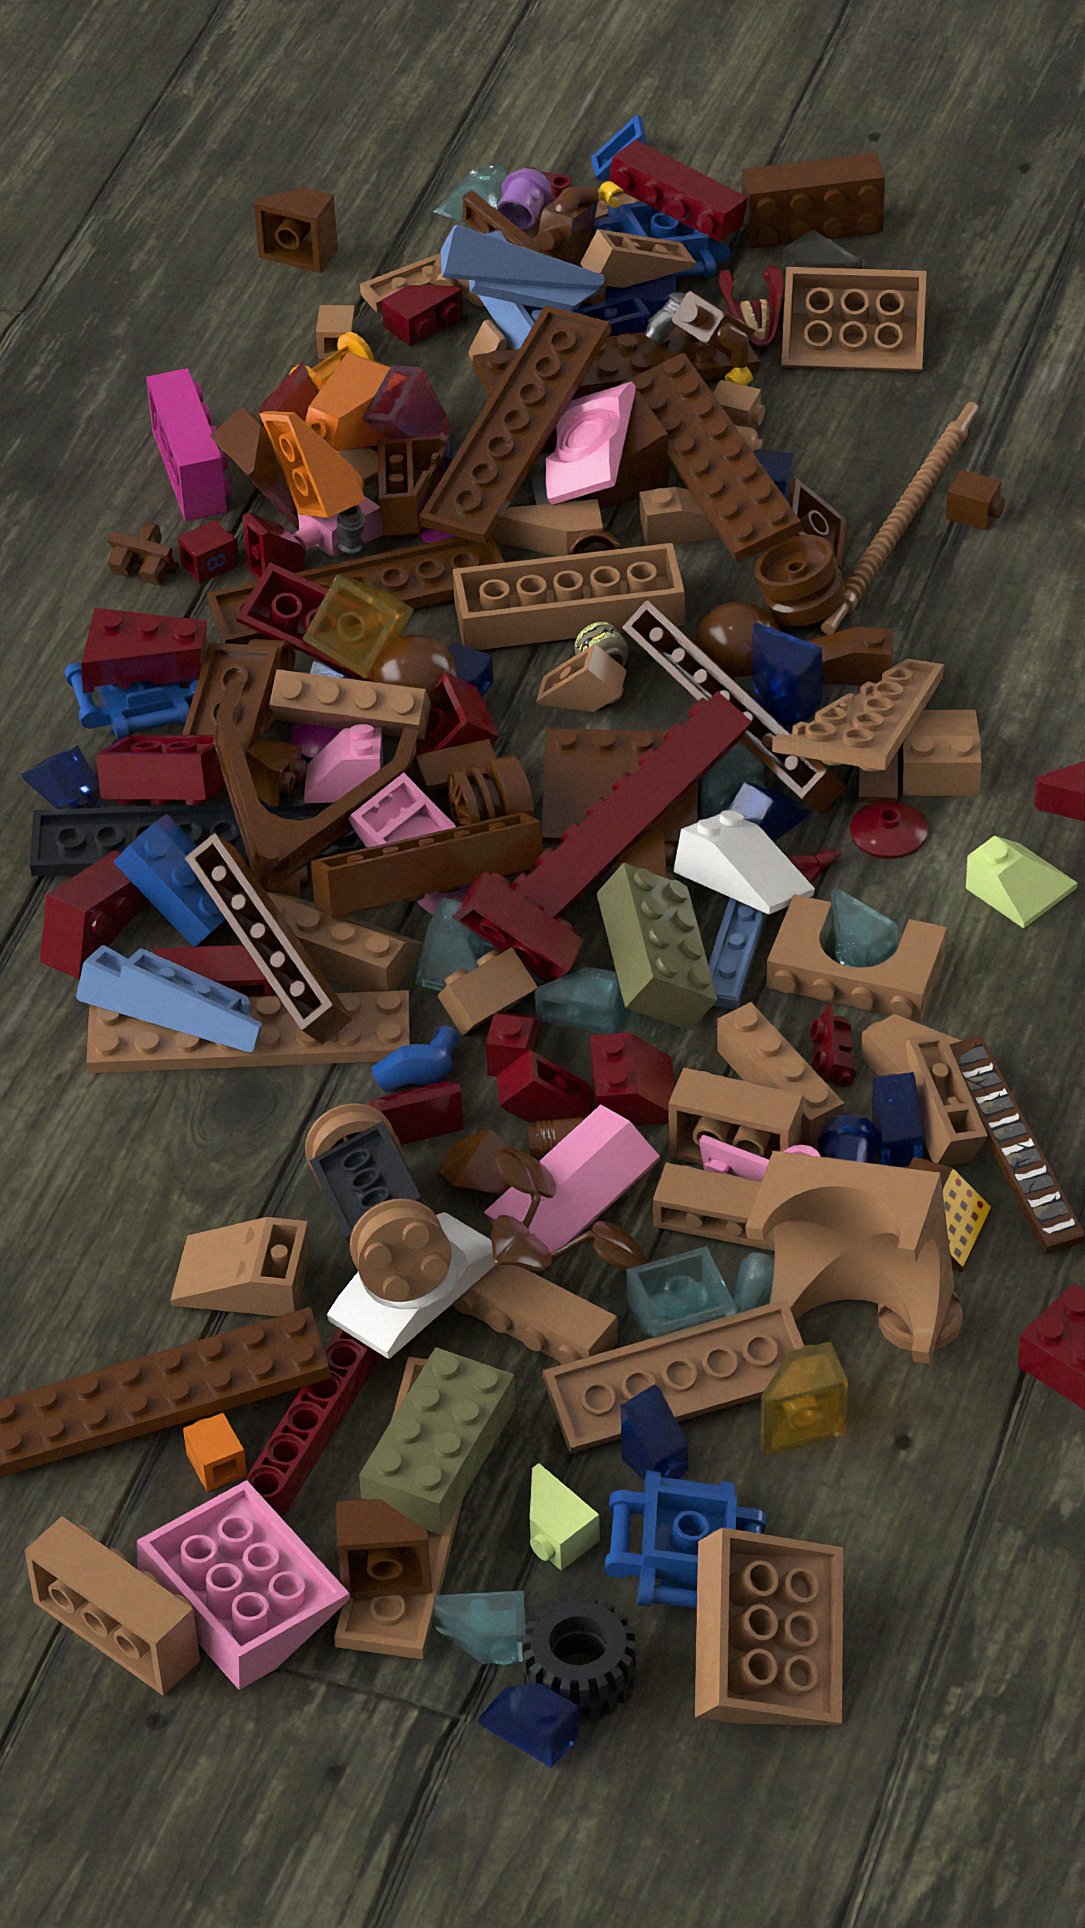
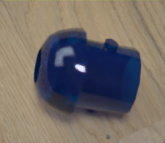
[818,1113,880,1164]

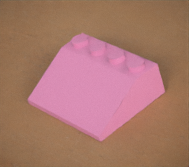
[136,1480,350,1690]

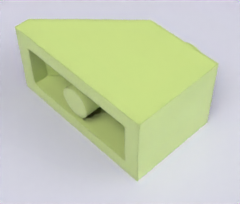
[530,1463,600,1571]

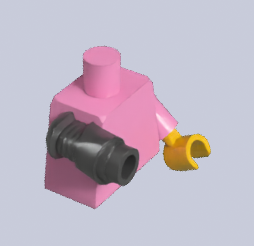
[293,496,383,557]

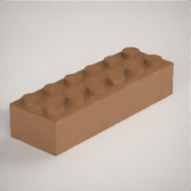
[453,543,685,652]

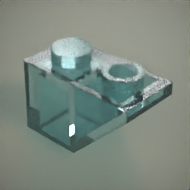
[701,743,764,820]

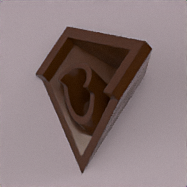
[437,1128,512,1195]

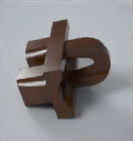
[108,522,179,585]

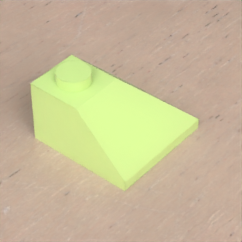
[966,836,1077,928]

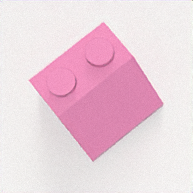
[304,724,384,803]

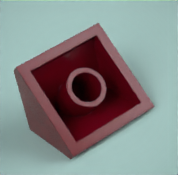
[367,1081,463,1145]

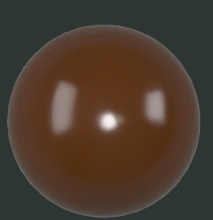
[695,601,784,677]
[371,634,460,710]

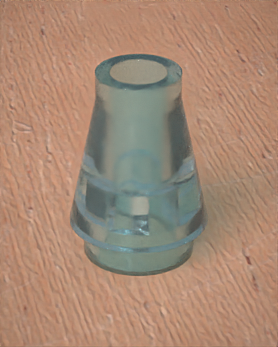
[731,1252,775,1314]

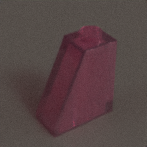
[362,365,452,439]

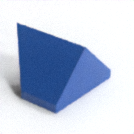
[591,114,647,181]

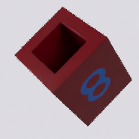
[178,520,238,584]

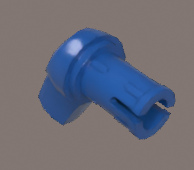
[372,1026,460,1093]

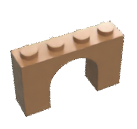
[767,894,947,1022]

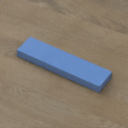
[708,897,768,1010]

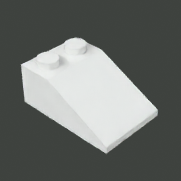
[673,810,815,914]

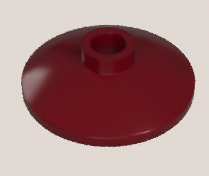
[850,801,928,859]

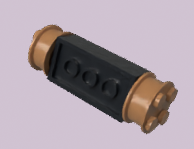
[305,1103,452,1302]

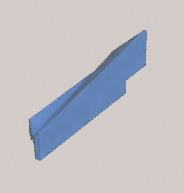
[441,225,604,312]
[76,945,262,1053]

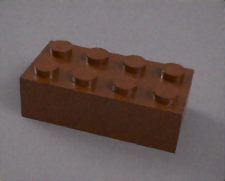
[742,152,885,249]

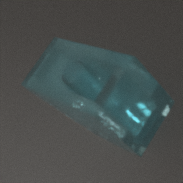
[831,887,897,968]
[535,967,625,1034]
[434,1591,526,1665]

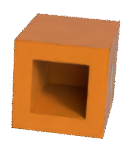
[183,1413,247,1492]

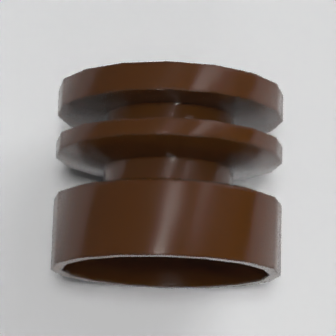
[447,754,536,827]

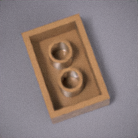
[668,1067,803,1165]

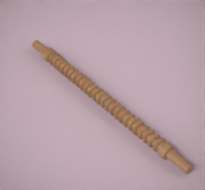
[821,402,979,635]

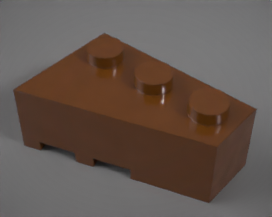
[378,435,452,537]

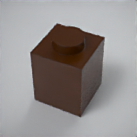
[946,470,1005,531]

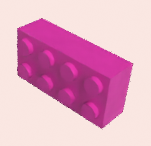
[146,368,231,521]

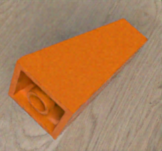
[305,352,410,452]

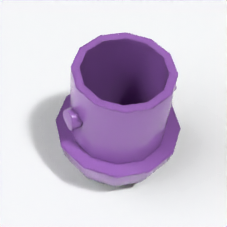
[497,168,552,231]

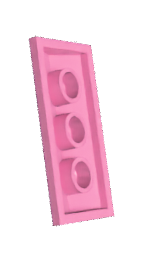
[484,1105,660,1253]

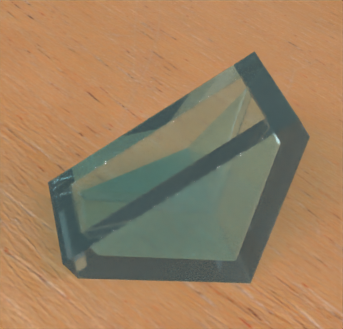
[433,165,506,223]

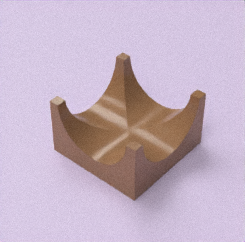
[745,1151,954,1364]

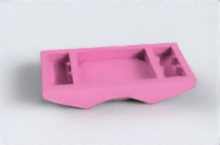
[546,381,636,505]
[348,773,511,930]

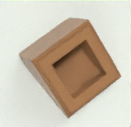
[469,319,507,361]

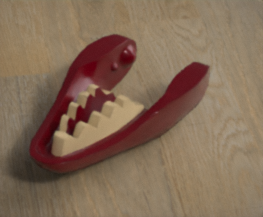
[719,266,784,348]

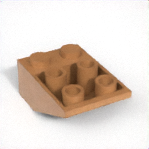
[170,1217,311,1316]

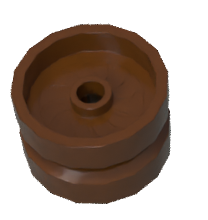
[754,535,847,627]

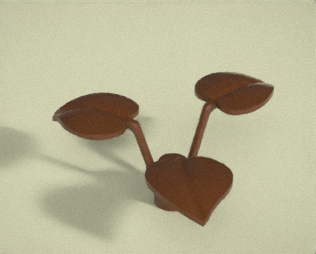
[491,1147,650,1278]

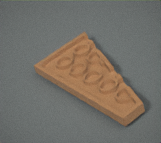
[772,658,944,772]

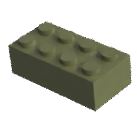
[597,863,718,1030]
[359,1347,516,1536]

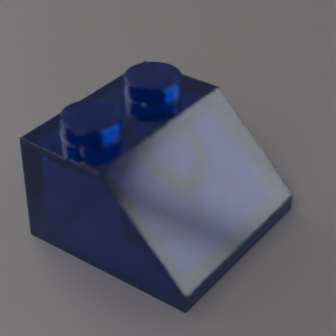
[752,622,822,728]

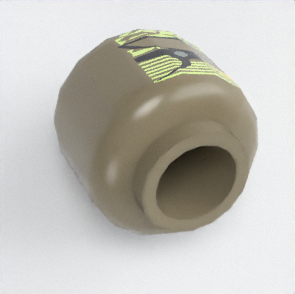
[574,622,630,667]

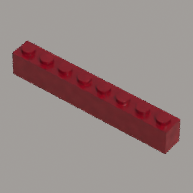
[510,691,752,920]

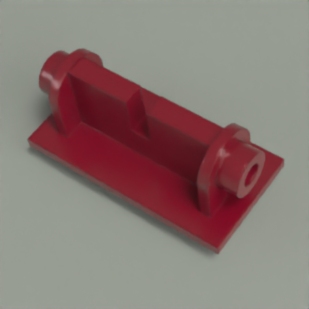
[809,1003,856,1087]

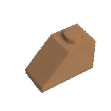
[536,643,627,712]

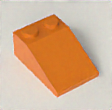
[260,411,365,518]

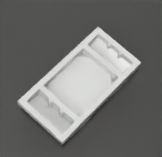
[327,1212,495,1359]

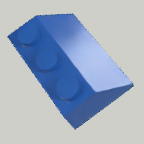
[113,814,226,947]

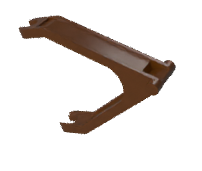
[213,679,420,893]

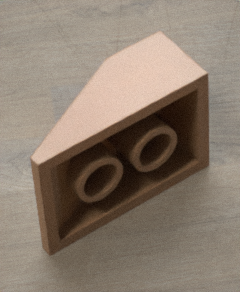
[901,710,981,796]

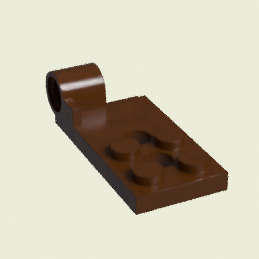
[182,639,295,787]

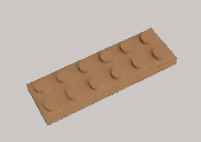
[542,1299,816,1454]

